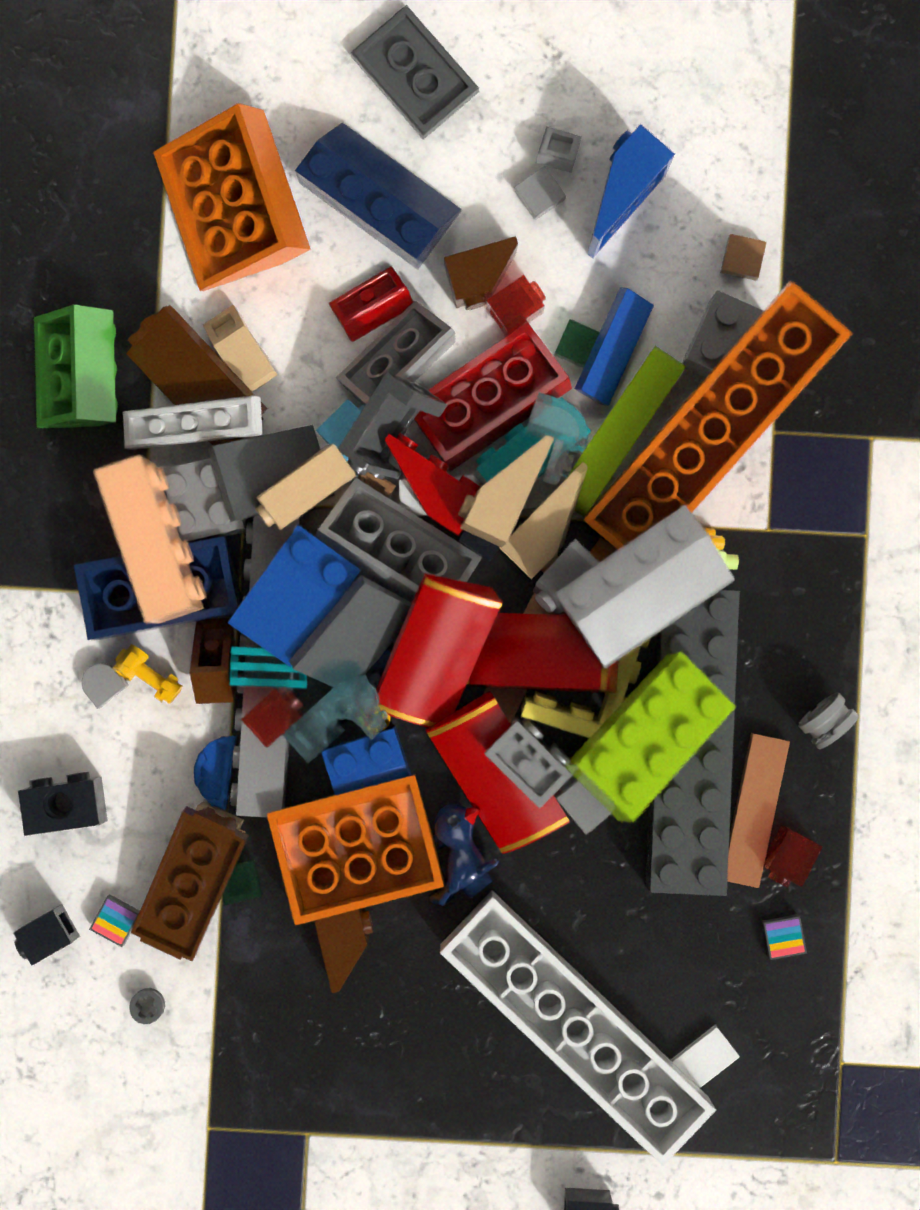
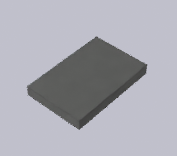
[351,5,479,140]
[208,425,335,522]
[289,575,412,694]

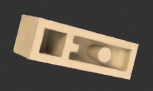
[458,435,554,547]
[499,462,588,579]

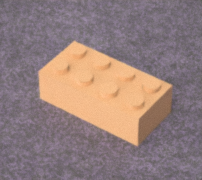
[94,455,206,623]

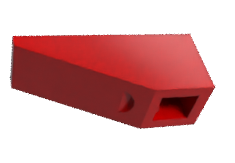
[385,433,481,536]

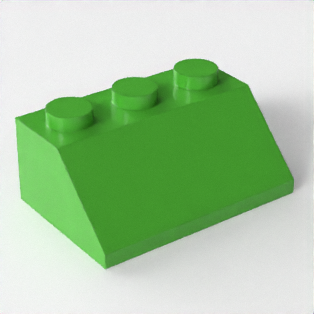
[34,305,118,428]

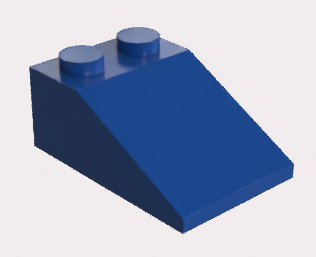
[587,124,675,259]
[228,525,361,667]
[321,726,411,795]

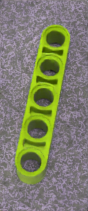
[565,346,686,517]

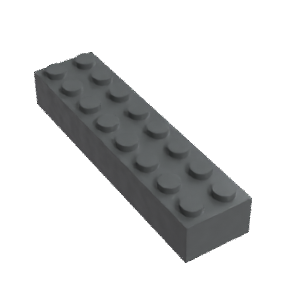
[645,590,740,896]

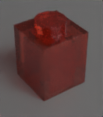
[486,275,546,337]
[241,687,305,748]
[764,825,823,888]

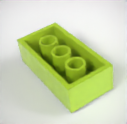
[564,652,736,822]

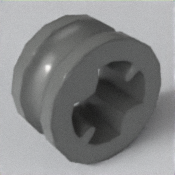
[129,988,165,1024]

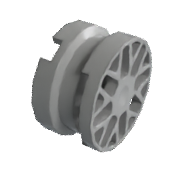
[798,692,859,749]

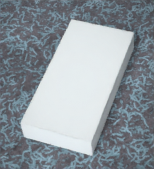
[671,1025,740,1088]

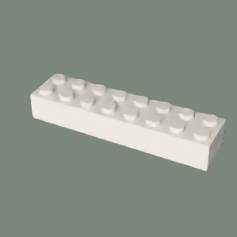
[440,890,716,1166]

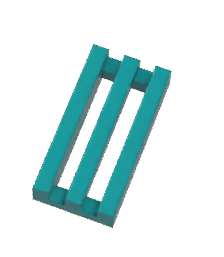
[230,647,307,689]

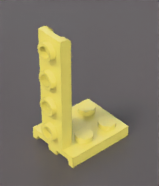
[521,638,651,738]

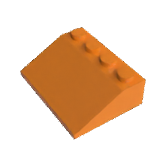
[153,103,311,291]
[267,775,444,925]

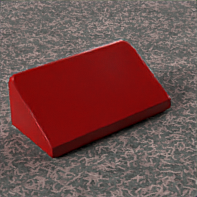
[328,266,413,342]

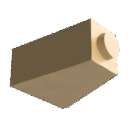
[255,444,356,530]

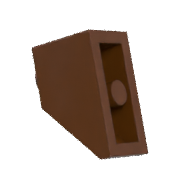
[444,236,518,310]
[189,618,235,704]
[314,908,374,993]

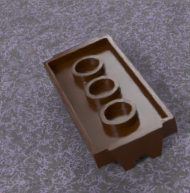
[126,305,268,446]
[131,806,249,961]

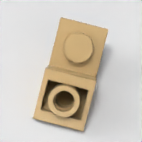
[203,305,277,391]

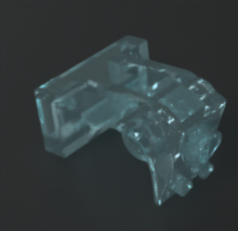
[282,675,388,763]

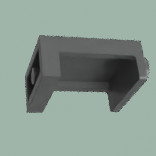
[338,372,447,480]

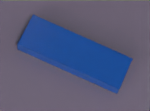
[574,287,654,406]

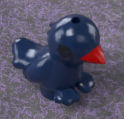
[428,804,499,906]

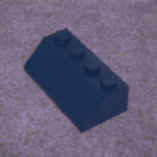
[295,122,461,270]
[74,536,242,640]

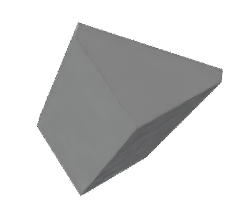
[336,301,455,405]

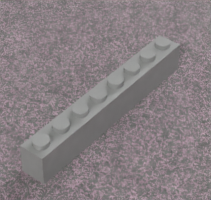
[230,515,302,817]

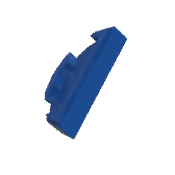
[194,735,238,810]

